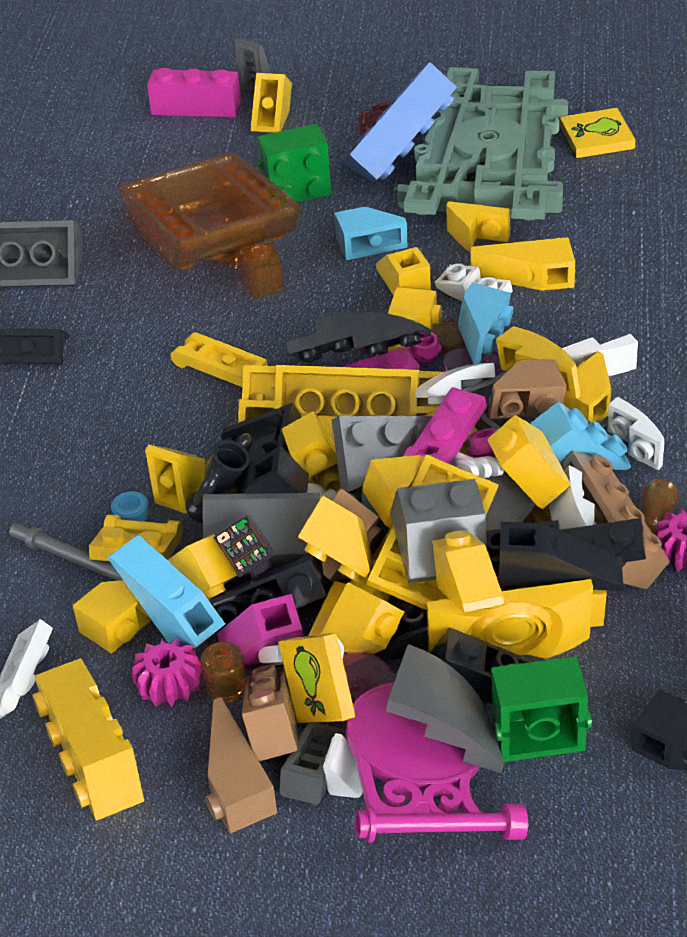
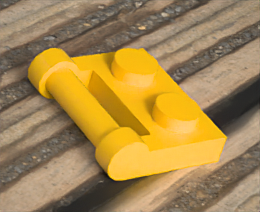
[89,514,183,561]

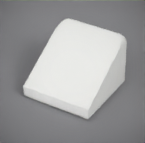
[323,734,362,798]

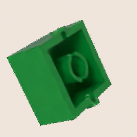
[256,124,331,208]
[491,656,592,762]

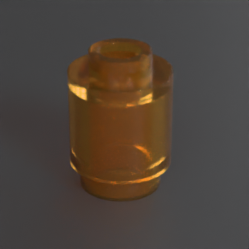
[201,642,246,702]

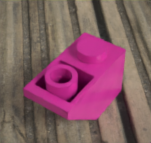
[217,594,303,672]

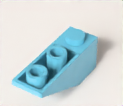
[458,282,514,364]
[530,402,632,470]
[107,535,225,648]

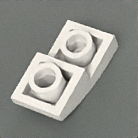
[435,264,513,301]
[562,334,638,376]
[415,363,495,404]
[607,397,664,470]
[549,465,596,530]

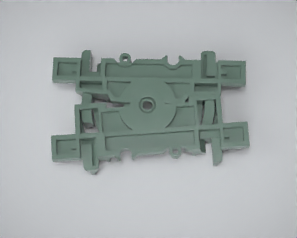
[397,67,568,221]

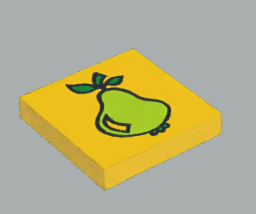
[559,108,635,158]
[278,633,355,723]

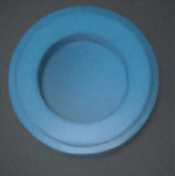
[111,491,150,521]

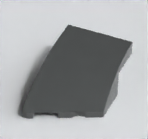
[385,645,504,773]

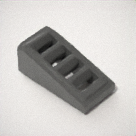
[234,38,271,94]
[280,722,346,805]

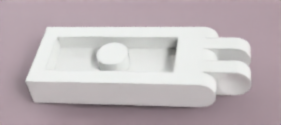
[0,619,53,719]

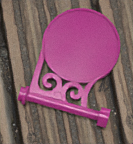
[346,682,528,843]

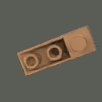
[242,664,298,761]

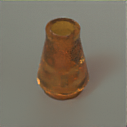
[641,479,680,535]

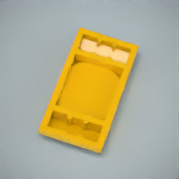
[366,455,499,610]
[427,579,593,659]

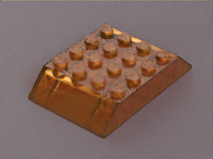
[118,152,301,270]

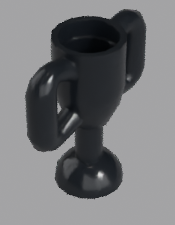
[186,433,253,523]

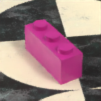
[147,68,241,117]

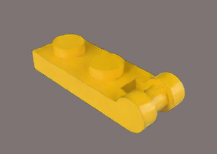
[170,332,268,387]

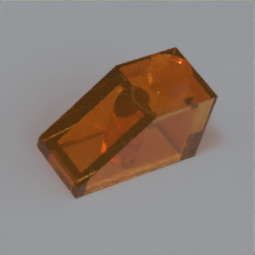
[233,242,284,300]

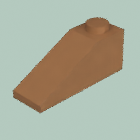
[205,697,277,834]

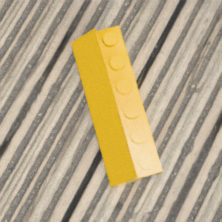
[238,365,443,423]

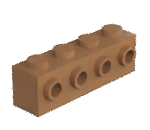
[561,450,670,589]

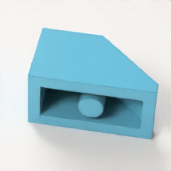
[334,207,408,260]

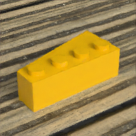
[32,658,144,821]

